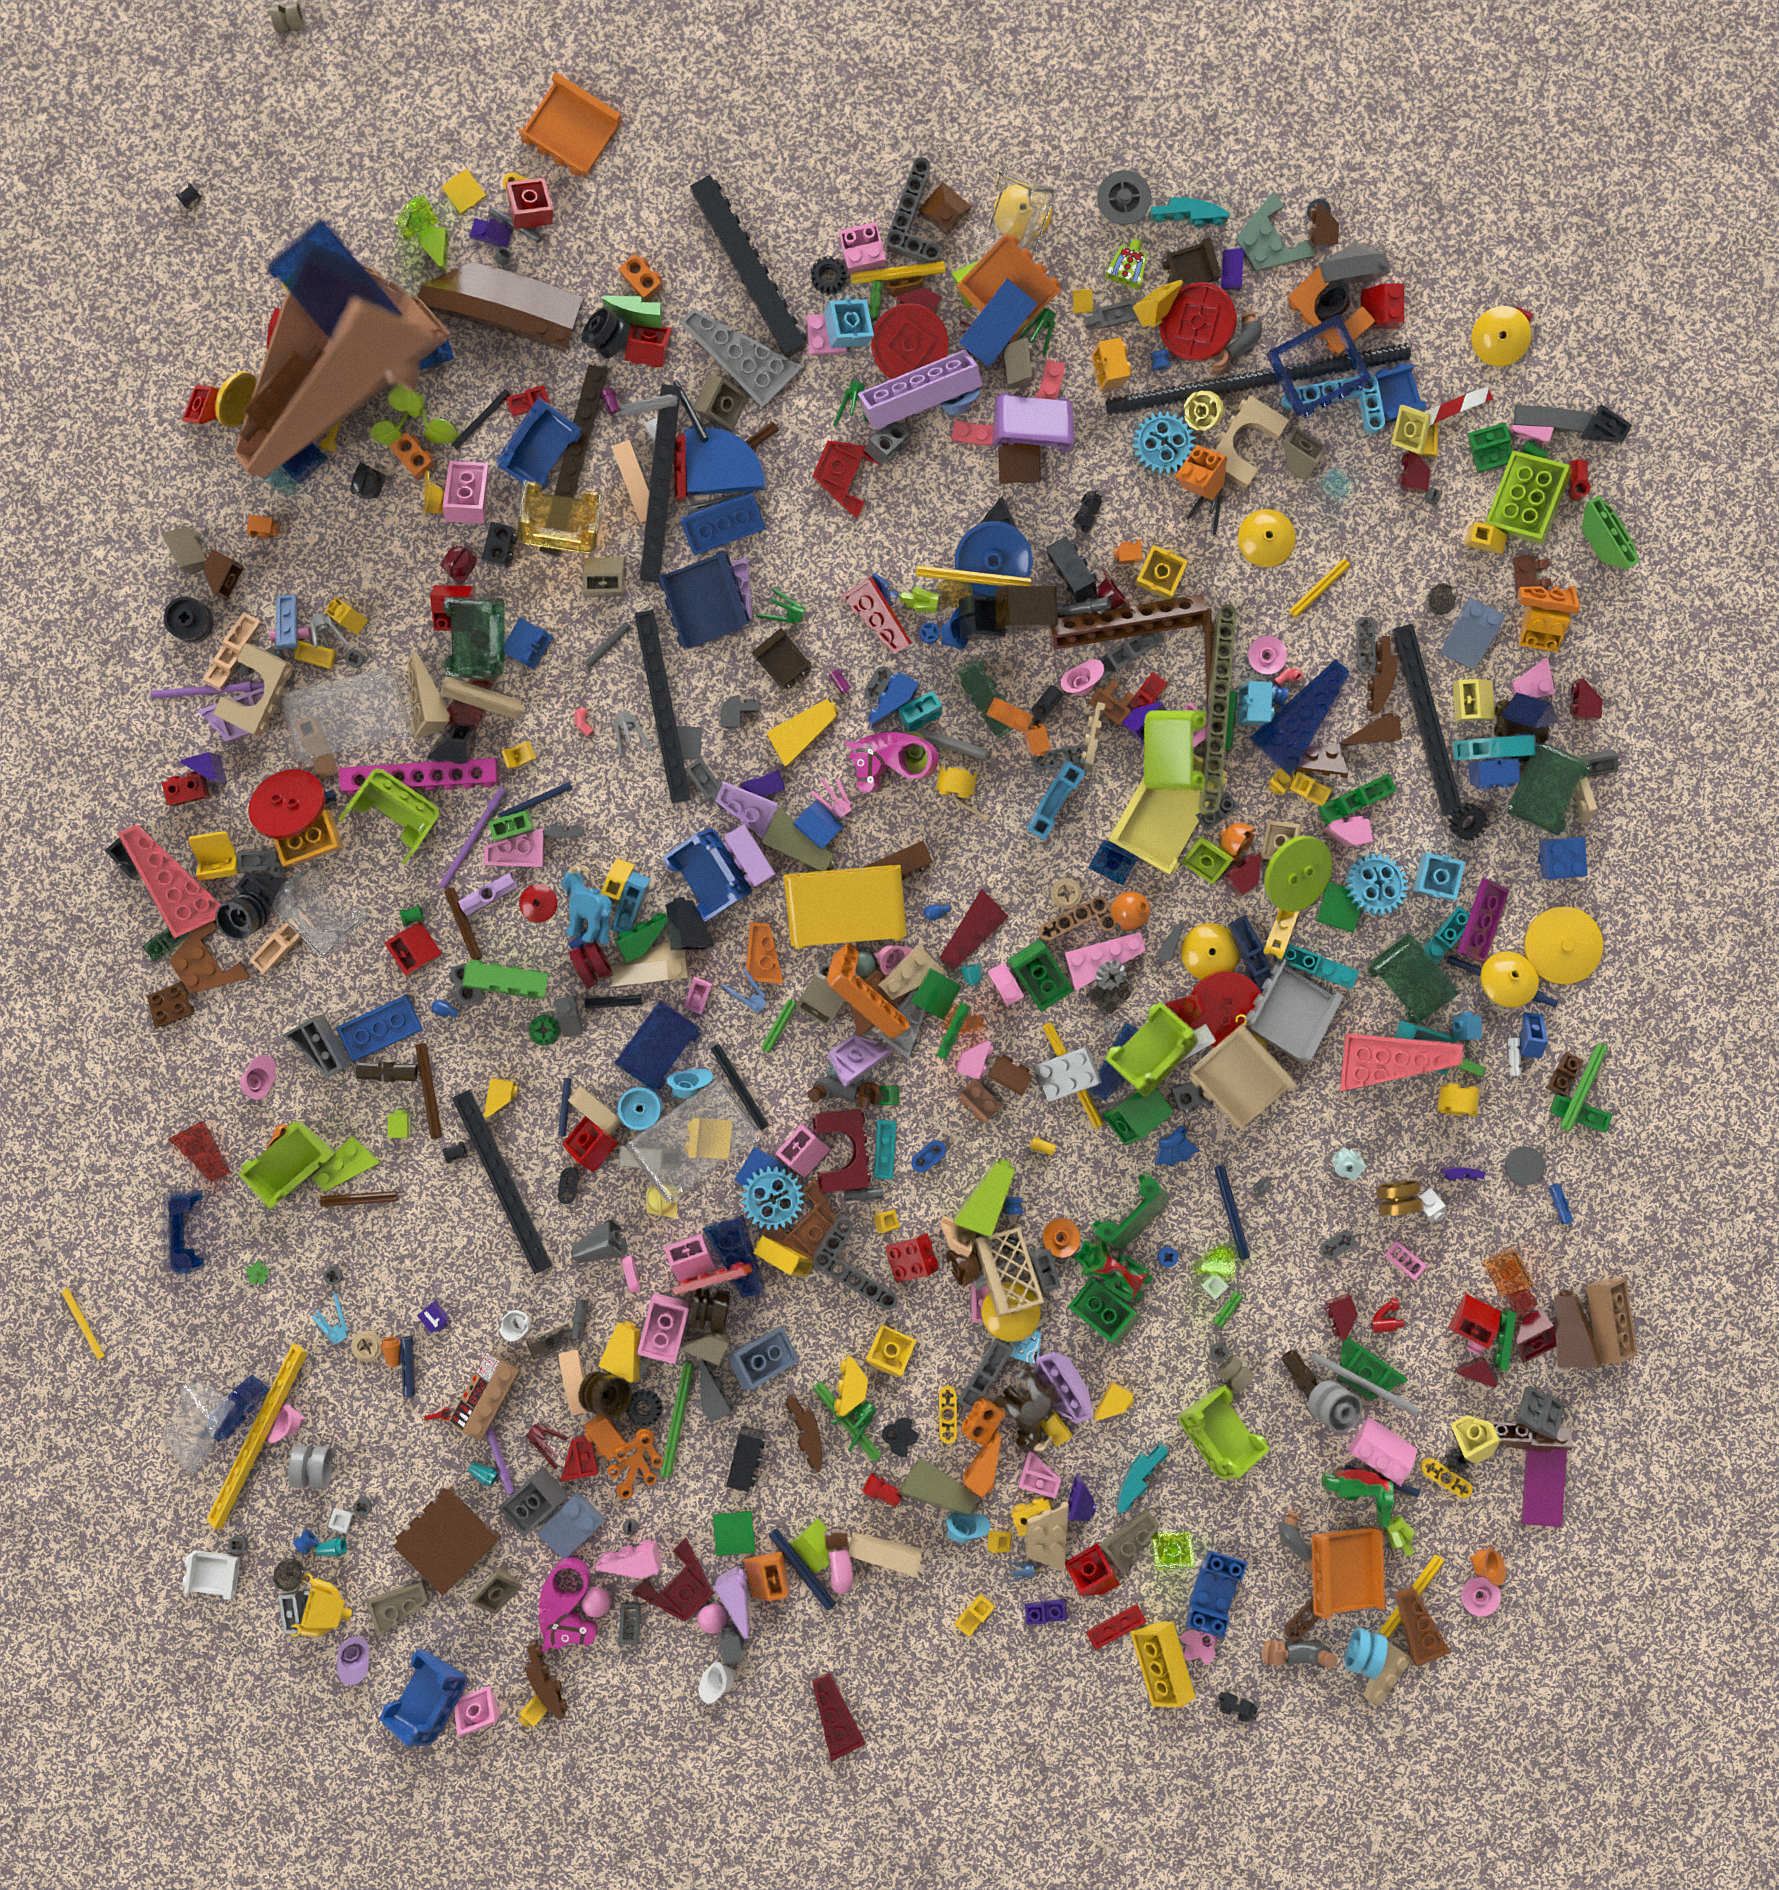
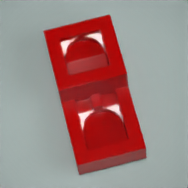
[506,385,550,418]
[1129,671,1168,709]

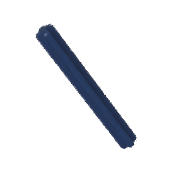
[1214,1165,1250,1260]
[769,1528,836,1611]

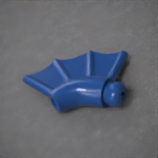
[1155,1126,1199,1167]

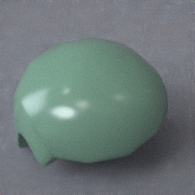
[855,949,877,980]

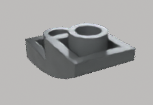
[1196,792,1240,831]
[542,823,586,838]

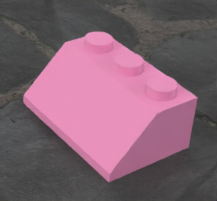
[1347,1416,1418,1486]

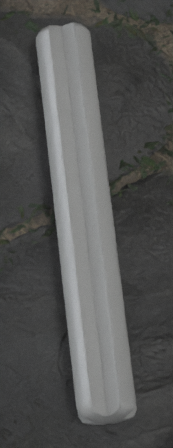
[620,394,678,416]
[914,728,988,760]

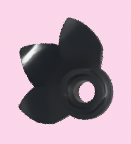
[882,1417,920,1457]

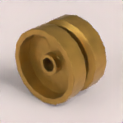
[1376,1180,1424,1216]

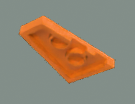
[1517,586,1580,614]
[745,922,784,984]

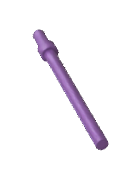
[151,680,265,699]
[439,786,507,889]
[487,1424,514,1494]

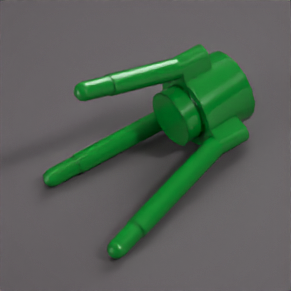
[1020,308,1056,355]
[833,381,867,426]
[756,587,805,624]
[831,1402,877,1451]

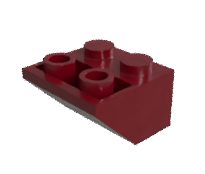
[1223,853,1262,897]

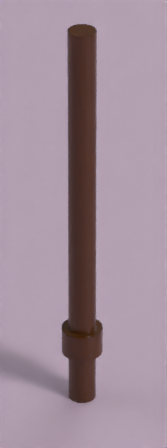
[1202,608,1215,711]

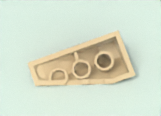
[407,651,450,739]
[611,941,689,987]

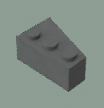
[282,1014,352,1077]

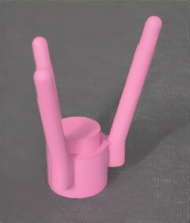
[811,777,852,818]

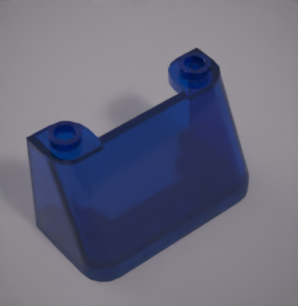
[614,1000,701,1091]
[162,1190,204,1274]

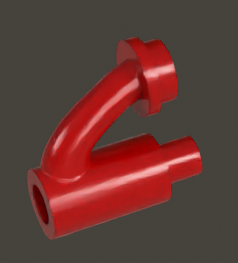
[1371,1297,1405,1333]

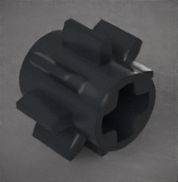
[1444,1448,1470,1473]

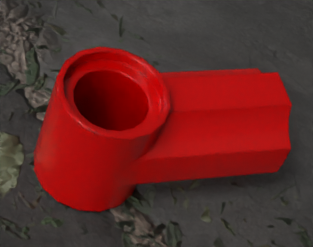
[1568,459,1591,501]
[862,1472,902,1508]

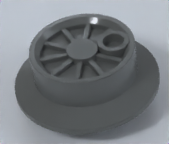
[1097,170,1152,225]

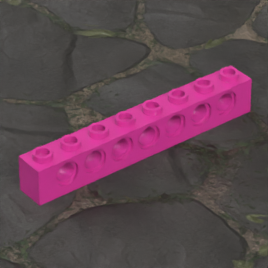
[339,758,499,796]

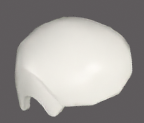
[499,1310,530,1342]

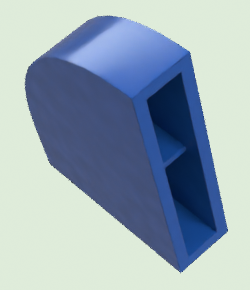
[684,426,768,496]

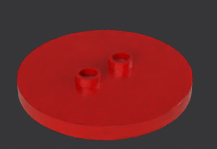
[1159,282,1237,362]
[871,303,949,379]
[248,769,326,839]
[1189,971,1262,1047]

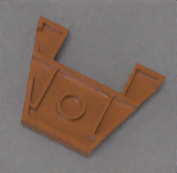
[169,920,250,994]
[761,1178,842,1260]

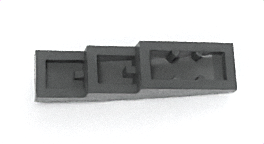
[1513,405,1593,433]
[1096,632,1165,683]
[957,1338,1013,1410]

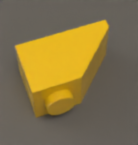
[484,1078,519,1118]
[1093,1381,1134,1420]

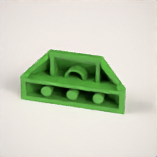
[1582,496,1640,570]

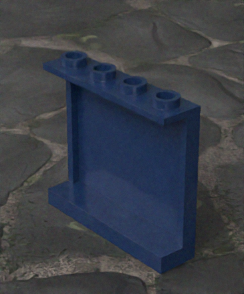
[658,550,752,649]

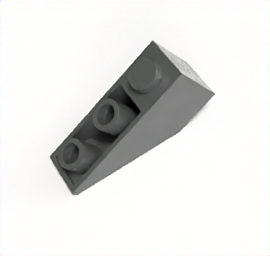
[700,1359,733,1424]

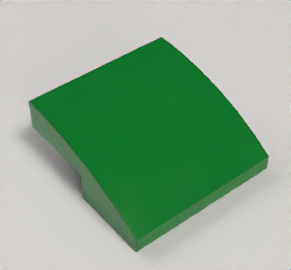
[1467,422,1513,473]
[1316,882,1362,933]
[911,968,961,1020]
[713,1511,756,1557]

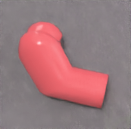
[574,707,594,737]

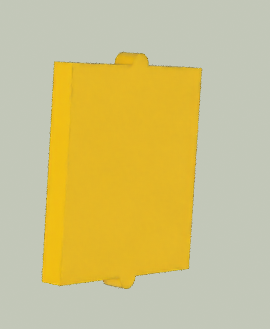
[441,168,486,214]

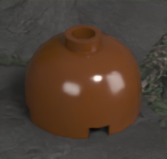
[946,1250,981,1287]

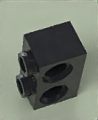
[482,522,518,568]

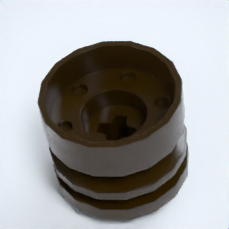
[689,1287,730,1333]
[578,1371,632,1418]

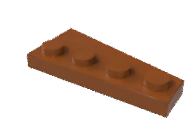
[1394,1586,1452,1667]

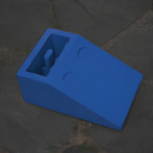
[868,671,919,728]

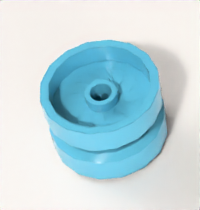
[617,1087,663,1130]
[1345,1627,1387,1679]

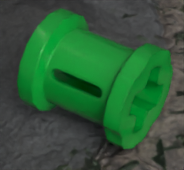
[400,904,425,927]

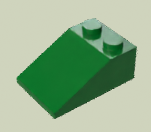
[1007,939,1074,1012]
[1068,1277,1141,1347]

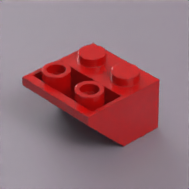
[430,585,475,632]
[384,922,443,976]
[1448,1293,1501,1349]

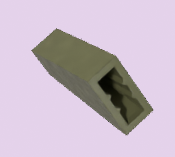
[762,808,835,871]
[897,1457,980,1516]

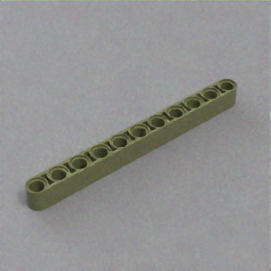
[1199,604,1237,816]

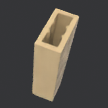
[845,1532,921,1577]

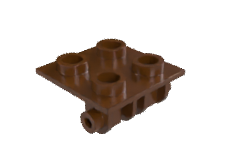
[147,981,195,1029]

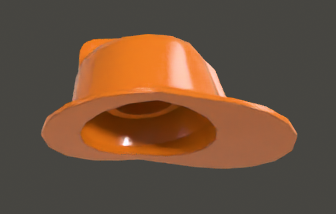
[1469,1547,1506,1586]

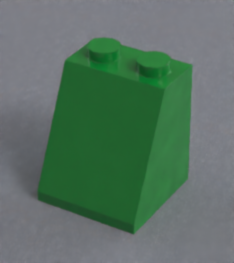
[1102,1087,1174,1146]

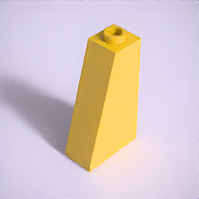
[766,698,838,768]

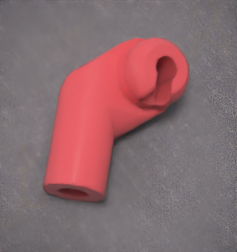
[1273,668,1303,687]

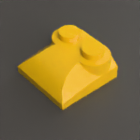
[865,1324,917,1377]

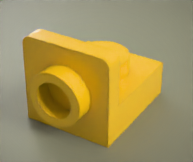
[1267,765,1295,796]
[517,1695,548,1728]

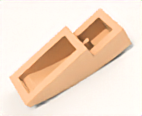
[249,917,309,974]
[558,1350,587,1416]

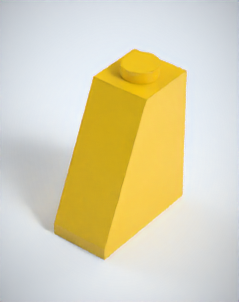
[754,1236,814,1278]
[598,1320,641,1383]

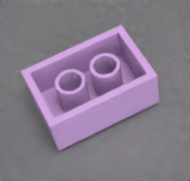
[723,824,777,888]

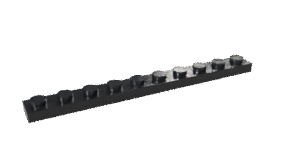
[639,384,681,583]
[634,609,691,804]
[1392,623,1461,816]
[452,1089,553,1275]

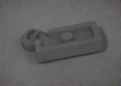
[237,850,287,878]

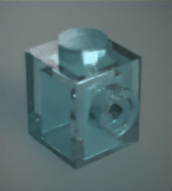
[1318,466,1352,499]

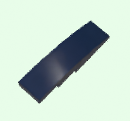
[1228,915,1272,993]

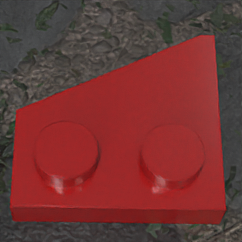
[1165,993,1206,1028]
[560,1436,599,1482]

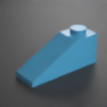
[611,872,651,933]

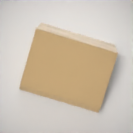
[1261,821,1302,860]

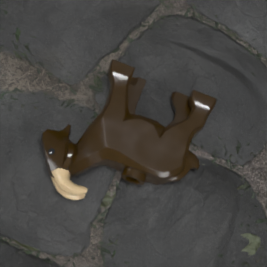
[993,1367,1058,1452]

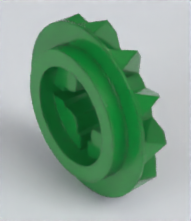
[528,1015,560,1046]

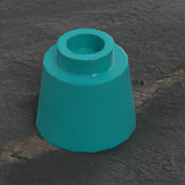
[961,963,983,986]

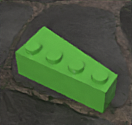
[461,959,548,1000]

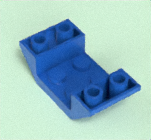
[1186,1550,1247,1638]

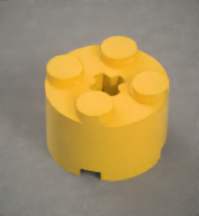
[936,766,978,799]
[1437,1083,1480,1117]

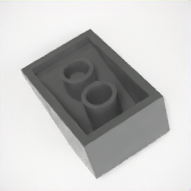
[498,1466,569,1537]

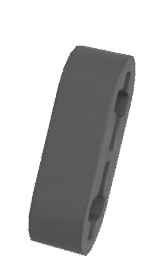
[865,666,892,701]
[1319,1231,1355,1259]

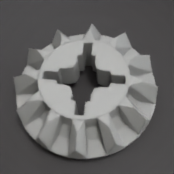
[1095,961,1127,991]

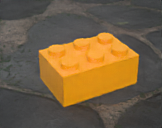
[273,810,344,868]

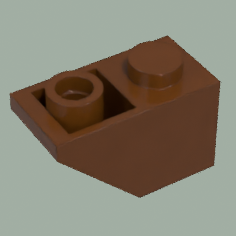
[1309,203,1339,244]

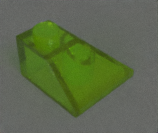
[396,194,439,240]
[1190,1244,1235,1278]

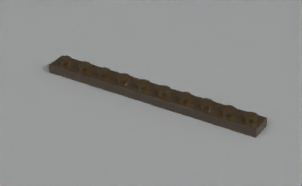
[539,364,608,557]

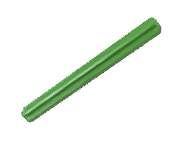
[660,1362,694,1478]

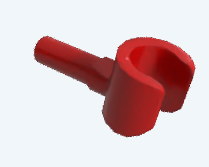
[424,1407,451,1421]

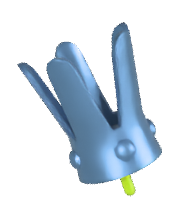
[1010,1562,1039,1582]

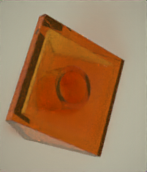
[1483,1247,1534,1296]

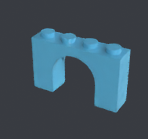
[1026,760,1085,840]

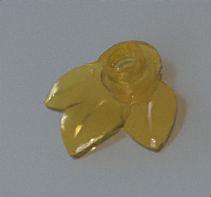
[937,580,973,609]

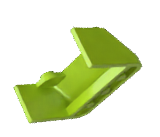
[338,769,439,864]

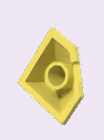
[1451,1415,1500,1464]

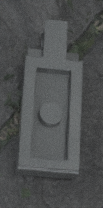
[1083,299,1139,329]
[685,758,723,810]

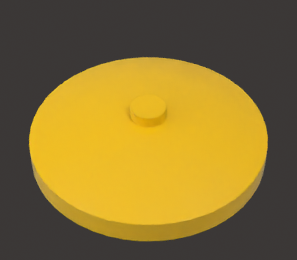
[1524,907,1603,984]

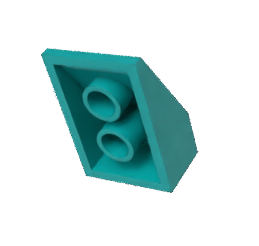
[1395,1020,1458,1075]

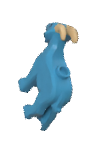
[561,865,612,945]

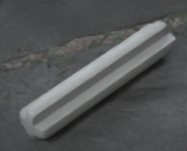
[973,1254,1025,1290]

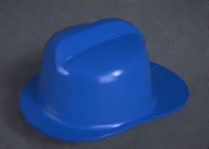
[941,608,969,650]

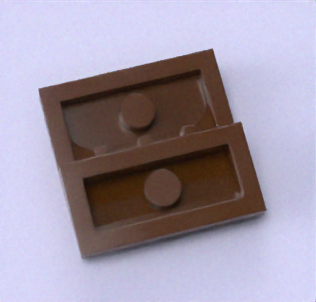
[998,443,1041,484]

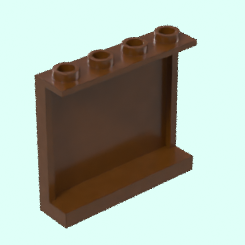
[393,1486,501,1596]

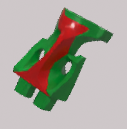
[1073,1240,1153,1302]
[1321,1469,1394,1527]

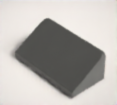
[1575,749,1618,777]

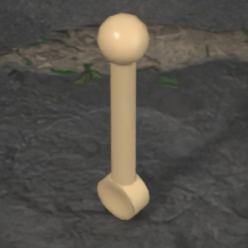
[954,798,990,822]

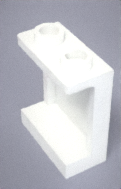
[182,1550,241,1600]

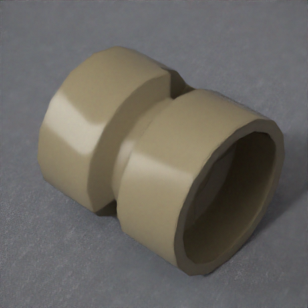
[270,2,304,33]
[1217,1354,1254,1392]

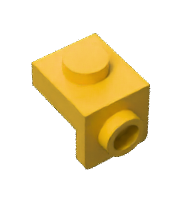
[501,741,536,769]

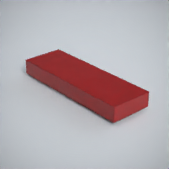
[1086,1603,1147,1650]

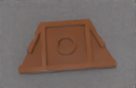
[849,969,912,1036]

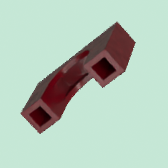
[811,1109,871,1193]

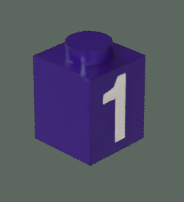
[417,1300,450,1334]

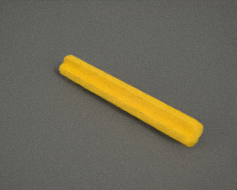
[1289,559,1350,618]

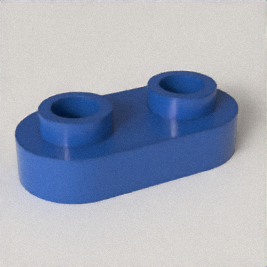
[912,1140,946,1172]

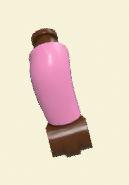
[824,1526,853,1594]

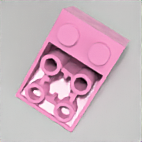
[595,1539,662,1579]

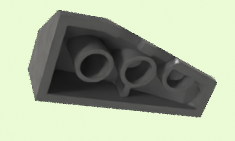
[1319,244,1391,283]

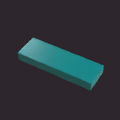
[874,1120,897,1180]

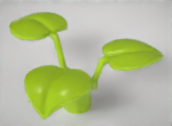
[370,383,459,445]

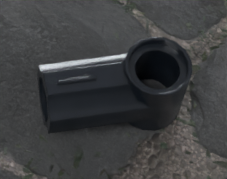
[1030,685,1064,723]

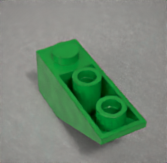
[613,912,668,963]

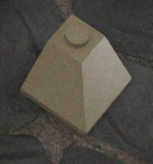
[1283,427,1327,481]

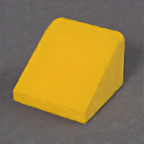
[1072,289,1093,313]
[873,1209,900,1234]
[987,1531,1012,1553]

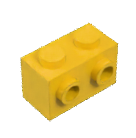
[1011,1497,1052,1537]

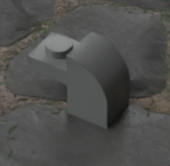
[720,695,760,729]

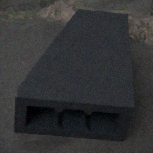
[666,897,714,950]

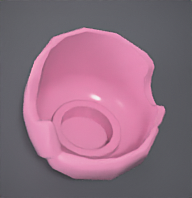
[580,1586,611,1618]
[697,1603,728,1634]

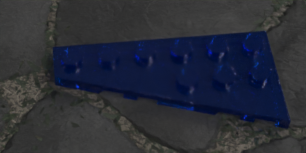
[1250,659,1350,778]

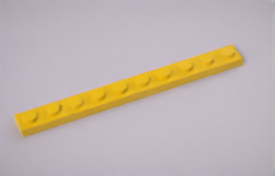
[206,1343,307,1530]

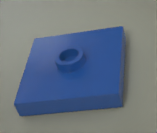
[734,1146,788,1200]

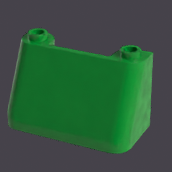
[1090,1171,1169,1251]

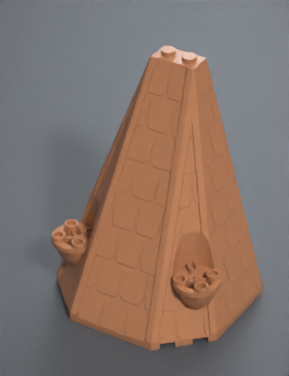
[234,239,450,478]

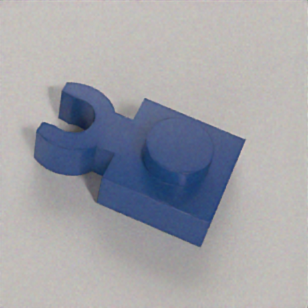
[872,573,899,607]

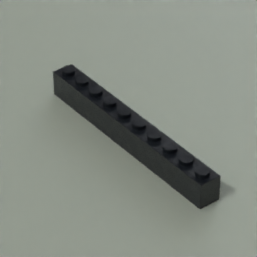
[690,175,807,358]

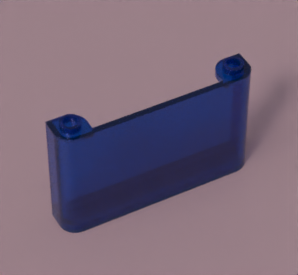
[266,216,403,341]

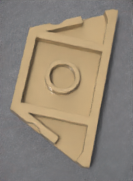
[1025,1502,1068,1570]

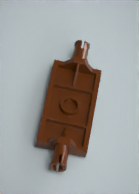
[238,344,325,442]

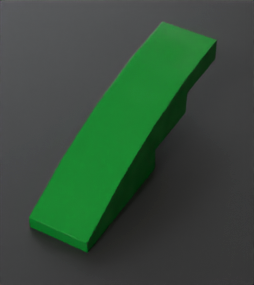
[1317,773,1397,825]

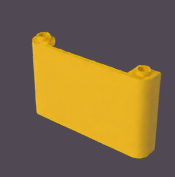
[783,864,907,949]

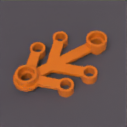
[607,1428,663,1500]

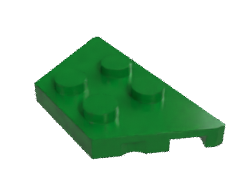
[1338,1337,1408,1401]

